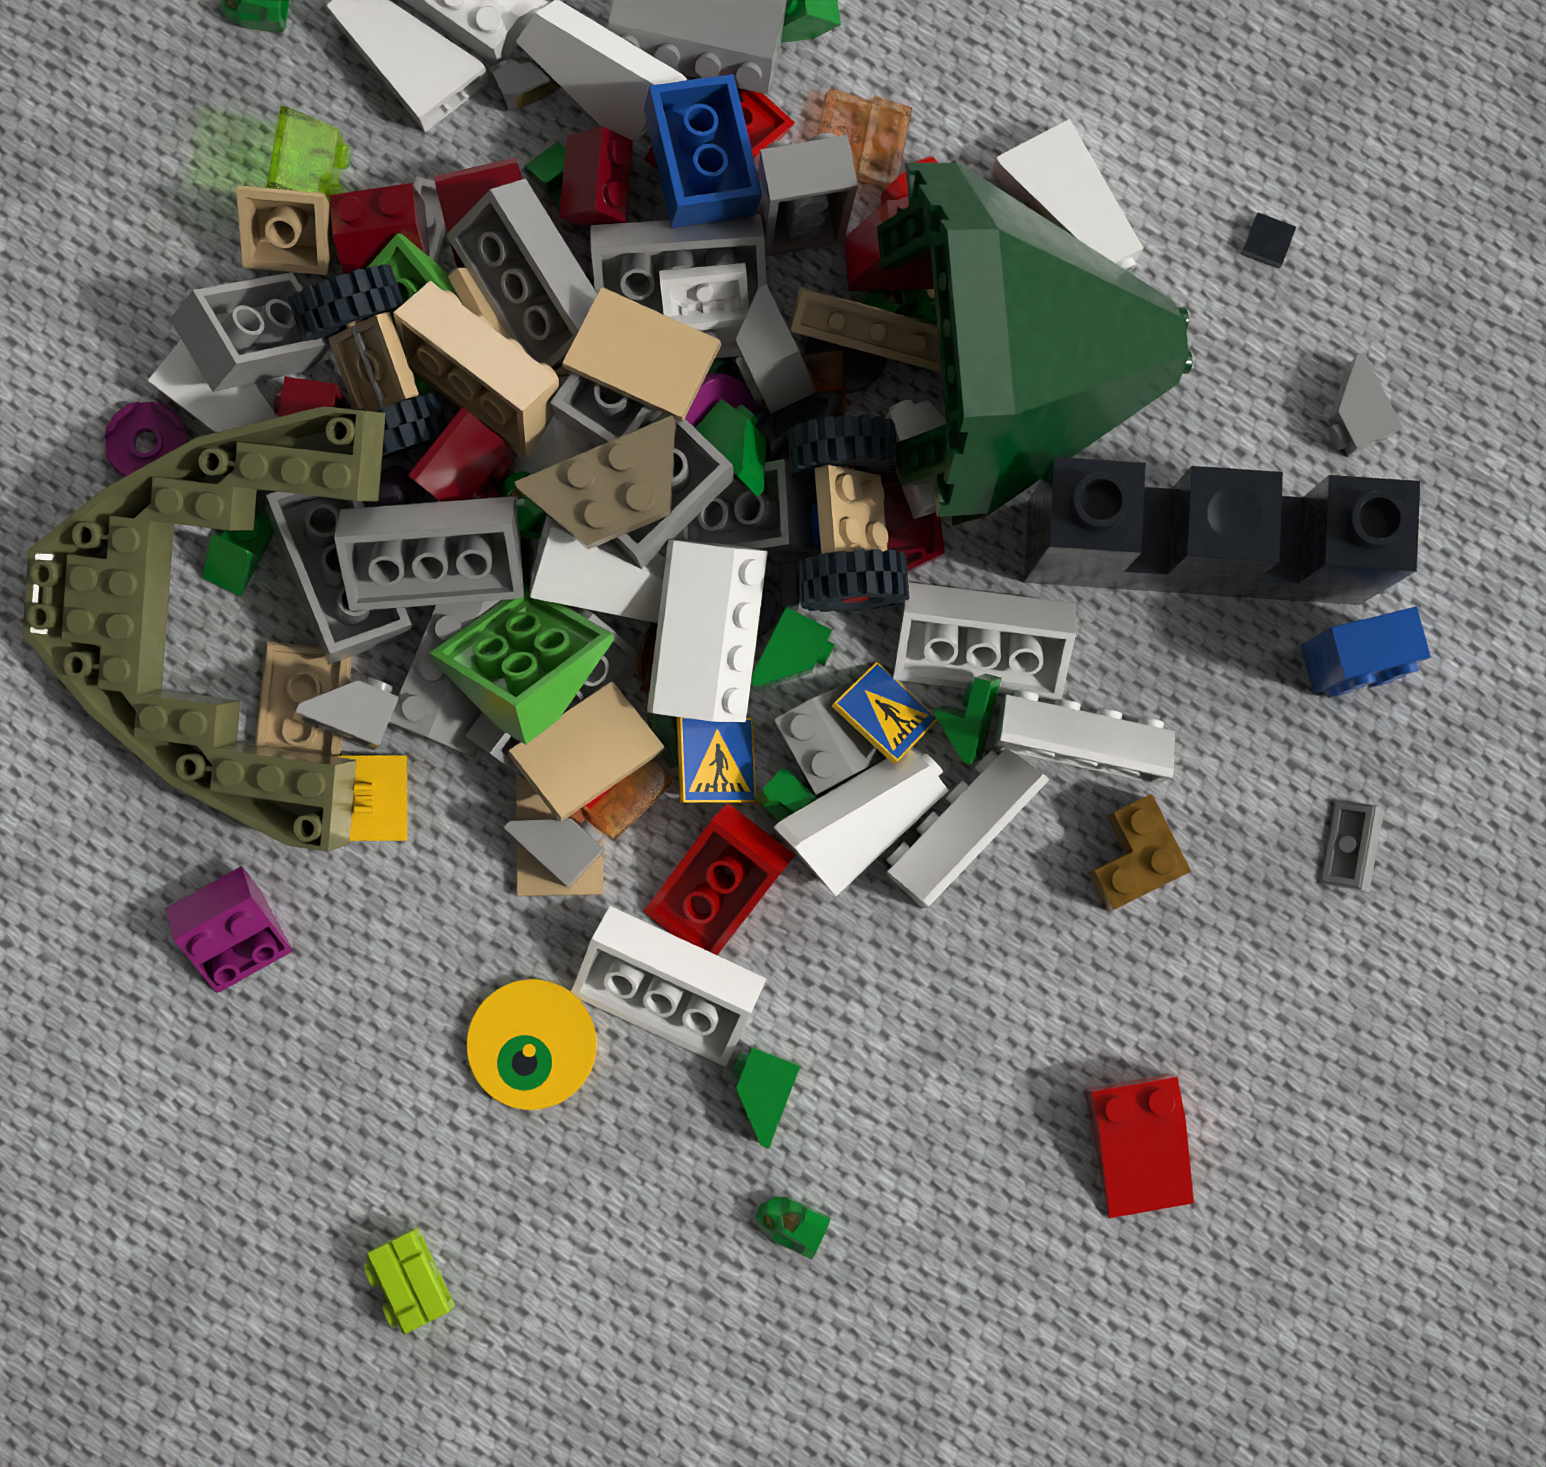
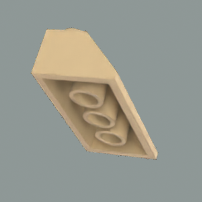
[394,281,559,459]

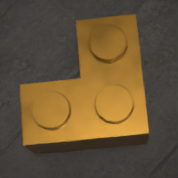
[1088,794,1192,911]

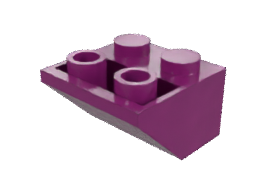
[166,866,293,993]

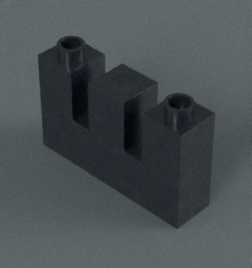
[1024,457,1420,605]

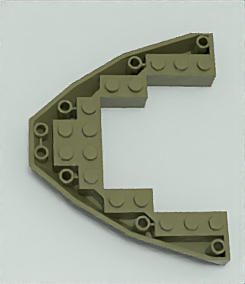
[23,406,386,852]

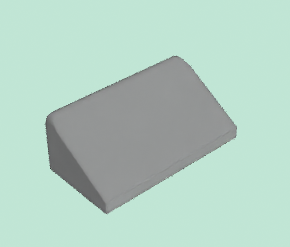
[1320,800,1384,893]

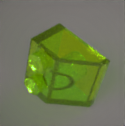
[267,106,351,204]

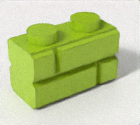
[364,1227,456,1335]

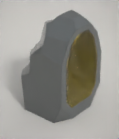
[489,56,561,111]

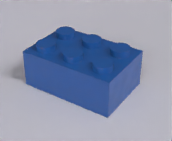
[644,74,762,228]
[1300,606,1431,698]

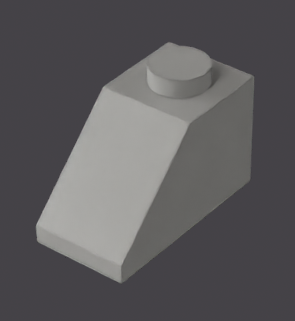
[1328,353,1402,457]
[503,818,605,888]

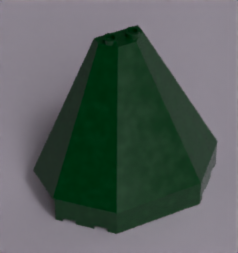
[877,160,1193,526]

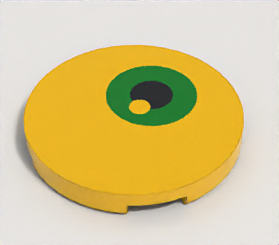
[467,979,597,1110]

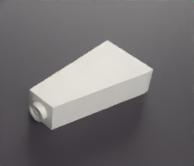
[326,0,490,132]
[516,0,687,143]
[992,119,1143,272]
[148,340,278,433]
[530,516,666,623]
[774,749,949,896]

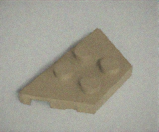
[515,415,676,550]

